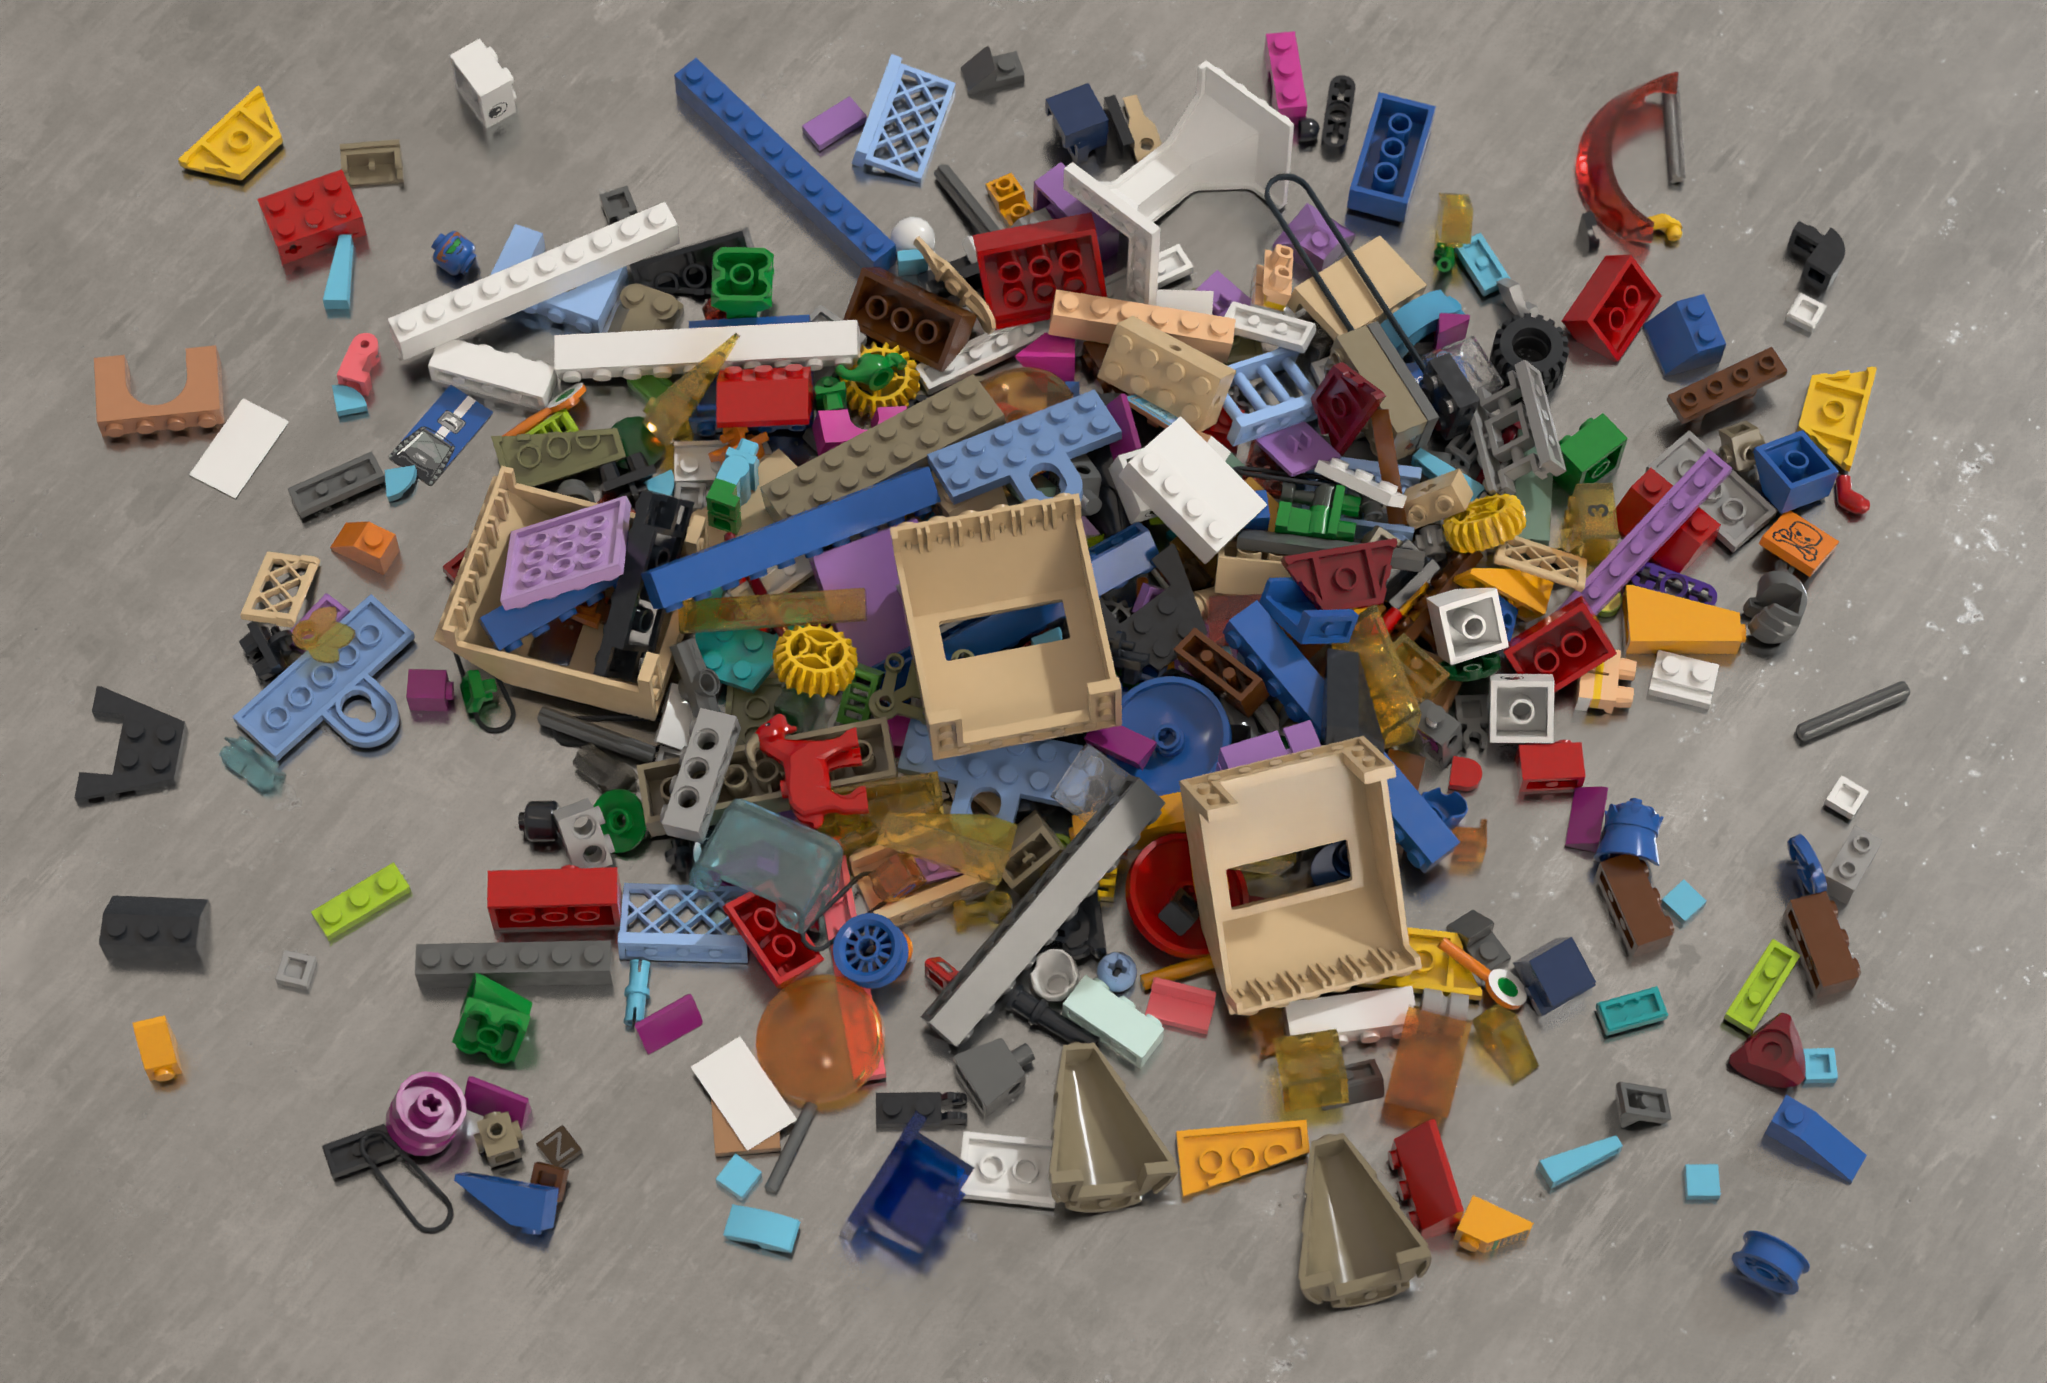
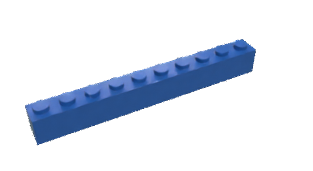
[674,58,896,270]
[641,466,941,613]
[872,521,1159,707]
[1222,600,1460,874]

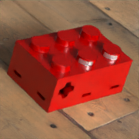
[257,169,367,265]

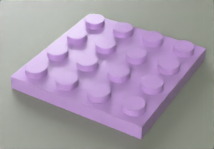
[500,496,631,611]

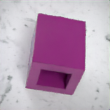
[406,669,454,711]

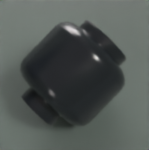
[518,800,560,842]

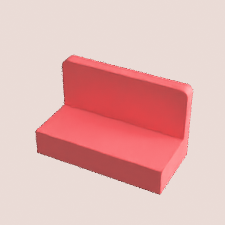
[1145,977,1217,1035]

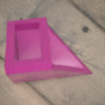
[1015,333,1075,393]

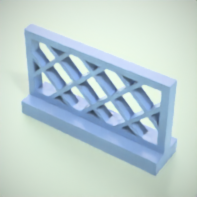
[852,54,956,183]
[618,883,752,963]

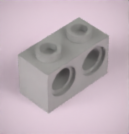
[552,798,615,868]
[1825,825,1883,905]

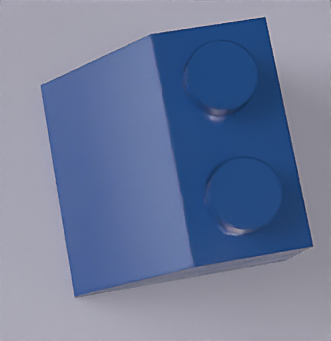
[1643,294,1726,377]
[1753,430,1839,514]

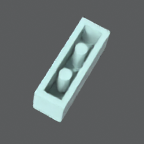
[1062,975,1165,1069]

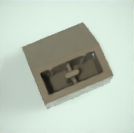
[987,809,1065,897]

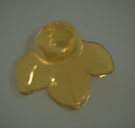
[292,607,356,663]

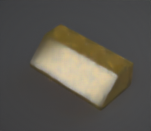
[1332,604,1422,749]

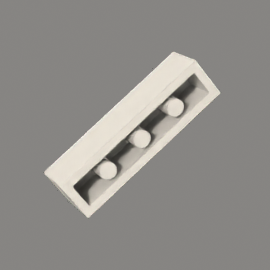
[428,337,558,410]
[1282,986,1419,1051]

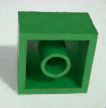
[1553,413,1628,500]

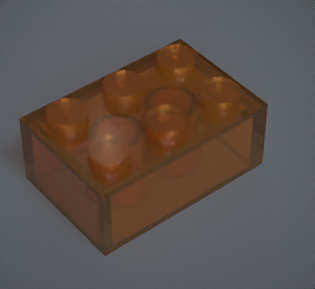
[1384,1004,1472,1118]

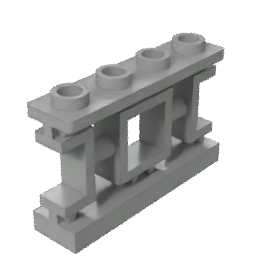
[1470,360,1566,496]

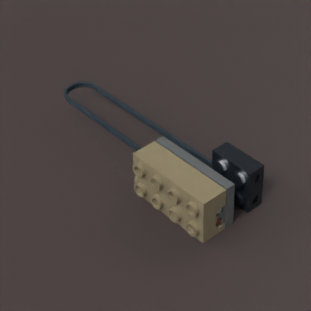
[1264,173,1480,460]

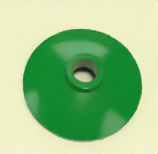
[593,789,647,853]

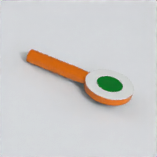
[502,383,586,436]
[1437,937,1527,1010]

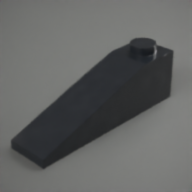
[630,226,755,295]
[1320,648,1385,755]

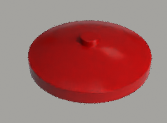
[1125,833,1249,959]

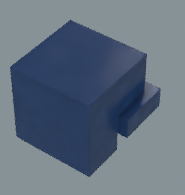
[1045,83,1109,165]
[1513,937,1596,1016]

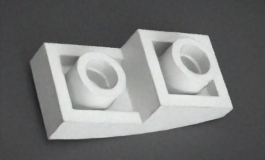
[654,683,693,750]

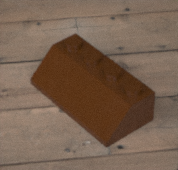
[843,267,978,372]

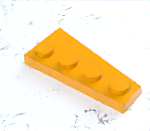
[1175,1120,1310,1198]

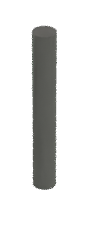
[764,1101,817,1193]

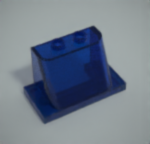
[839,1112,975,1254]

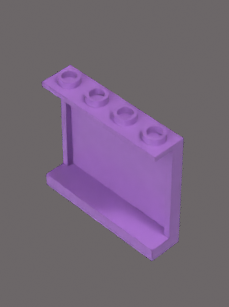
[808,518,919,667]

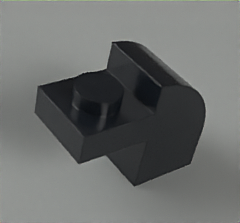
[1788,221,1845,291]

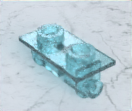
[219,736,286,791]

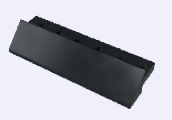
[593,490,695,683]

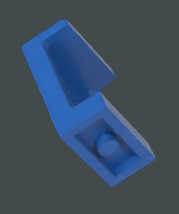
[1259,577,1359,644]

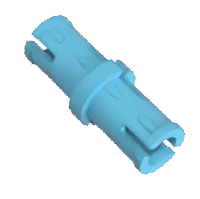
[623,959,651,1026]

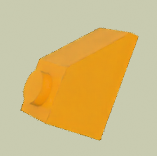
[132,1015,182,1082]

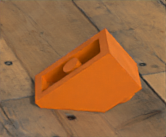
[330,521,400,575]

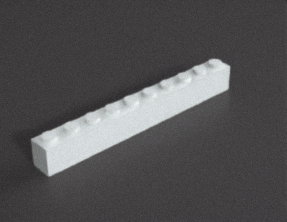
[388,202,680,360]
[554,320,860,383]

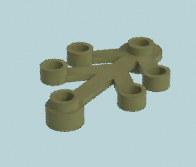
[868,649,974,725]

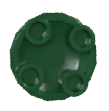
[611,416,666,473]
[1438,652,1501,682]

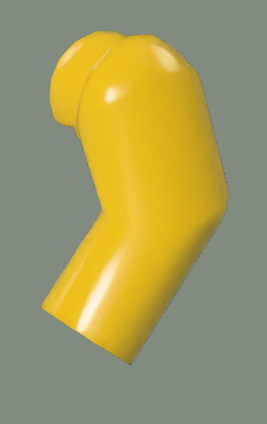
[1639,213,1683,241]

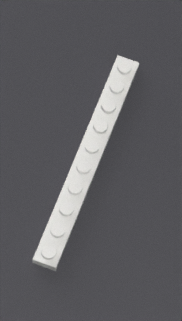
[915,244,1194,395]

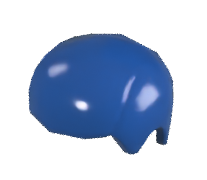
[1421,787,1468,831]

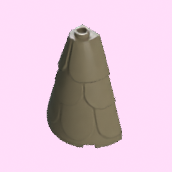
[1048,1042,1179,1213]
[1298,1133,1432,1308]

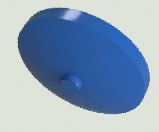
[1106,676,1232,796]

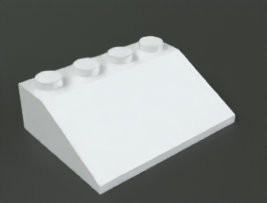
[1118,416,1267,564]

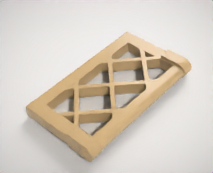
[1493,536,1587,593]
[241,551,320,628]

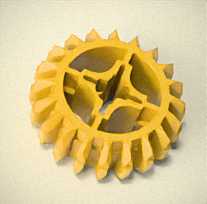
[839,342,920,419]
[1443,494,1527,553]
[772,622,858,698]

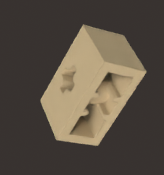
[1403,468,1473,530]

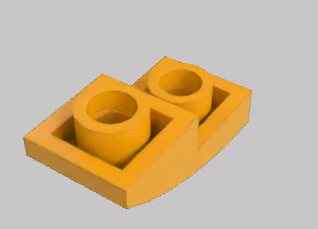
[985,172,1035,228]

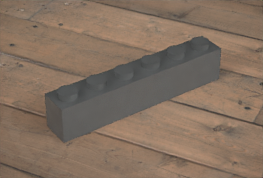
[415,940,613,988]

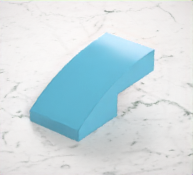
[723,1204,801,1253]

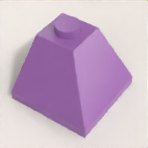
[1272,203,1356,273]

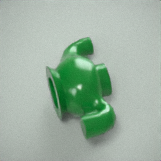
[835,353,907,391]

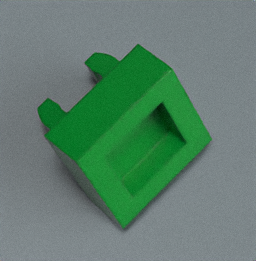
[460,670,497,713]

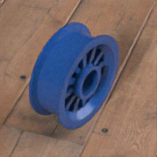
[833,913,908,989]
[1732,1231,1810,1295]

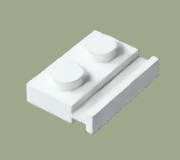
[674,440,728,486]
[1648,650,1719,709]

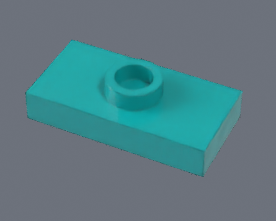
[1595,986,1668,1036]

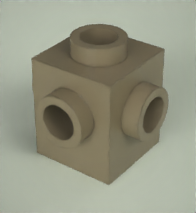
[1719,421,1766,472]
[473,1112,523,1167]

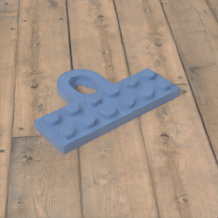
[927,389,1122,505]
[233,594,415,761]
[897,713,1098,850]

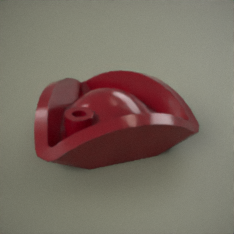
[1729,1012,1806,1088]

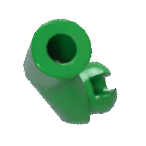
[1434,241,1455,272]

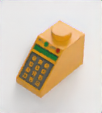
[1454,1195,1533,1253]

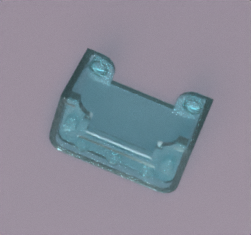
[689,799,843,935]

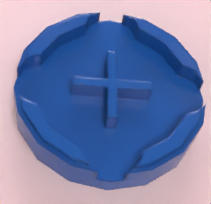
[1787,834,1827,894]

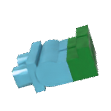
[706,438,760,536]

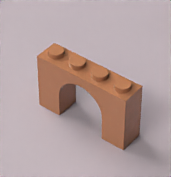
[94,345,224,437]

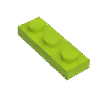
[311,862,411,941]
[1724,939,1800,1035]

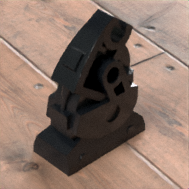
[1034,890,1107,963]

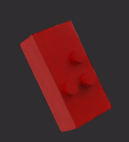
[487,865,622,930]

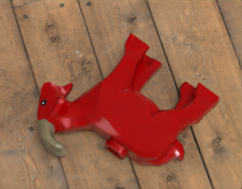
[745,714,869,829]

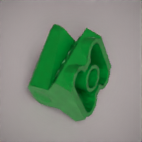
[711,247,775,319]
[452,972,533,1063]

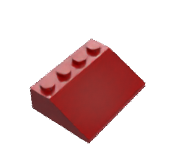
[973,212,1108,330]

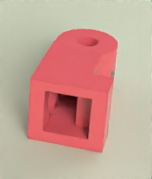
[337,333,381,397]

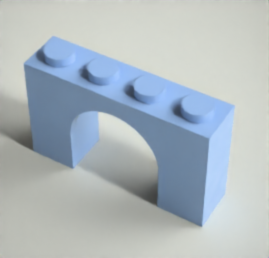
[490,224,628,333]

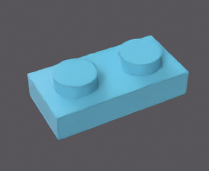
[1454,233,1511,296]

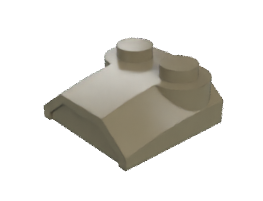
[607,284,684,333]

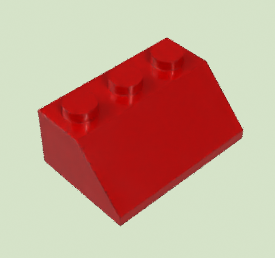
[1562,255,1662,362]
[716,364,814,428]
[1606,468,1721,581]
[1503,595,1617,693]
[722,881,824,989]
[1388,1119,1464,1239]

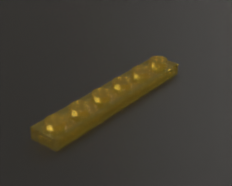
[678,588,867,634]

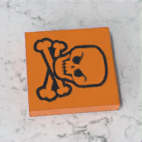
[1758,510,1839,577]

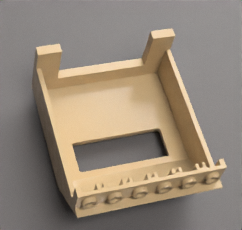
[433,466,709,721]
[890,493,1122,761]
[1179,736,1422,1016]

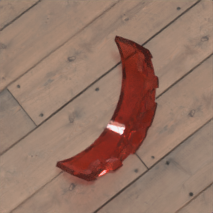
[1576,71,1679,243]

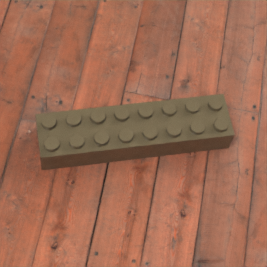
[760,374,1006,522]
[637,717,901,837]

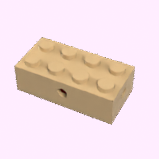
[1097,316,1236,432]

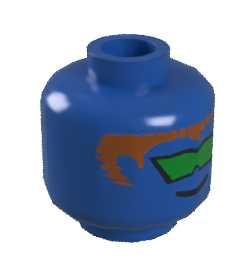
[431,231,477,276]

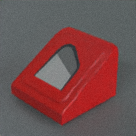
[925,957,959,990]

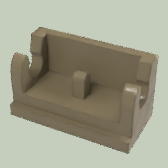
[340,139,404,187]

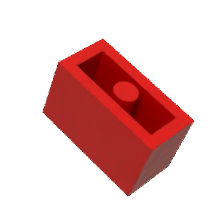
[1515,740,1586,792]

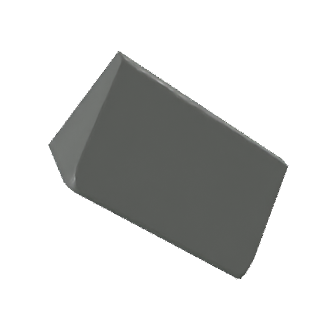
[1312,1059,1385,1110]

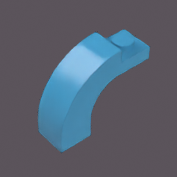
[1380,289,1465,358]

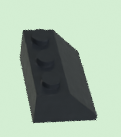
[99,895,209,961]

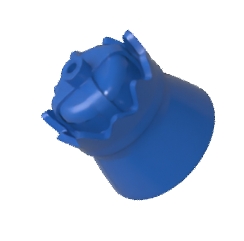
[1594,798,1664,866]

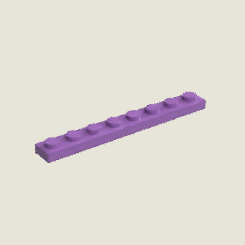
[1555,449,1732,616]

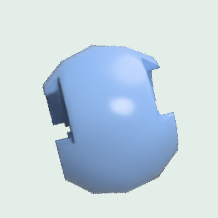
[1096,952,1137,992]

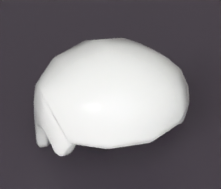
[890,217,935,254]
[1030,949,1080,1001]

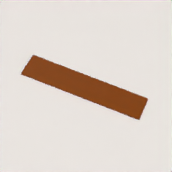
[1371,409,1407,524]

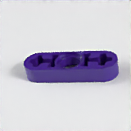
[1630,562,1717,606]

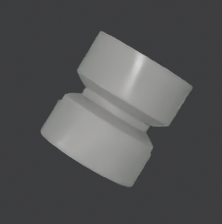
[1418,988,1469,1036]

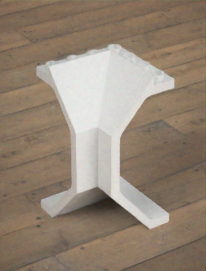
[1063,60,1294,306]

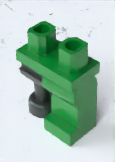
[1275,482,1361,542]

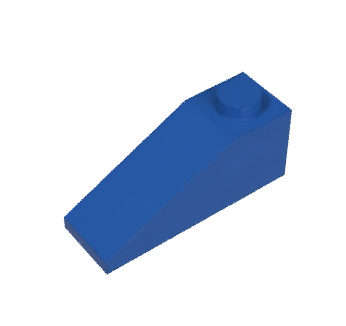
[1764,1095,1867,1183]
[454,1171,559,1235]

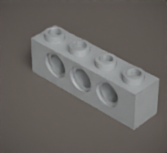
[660,708,741,843]

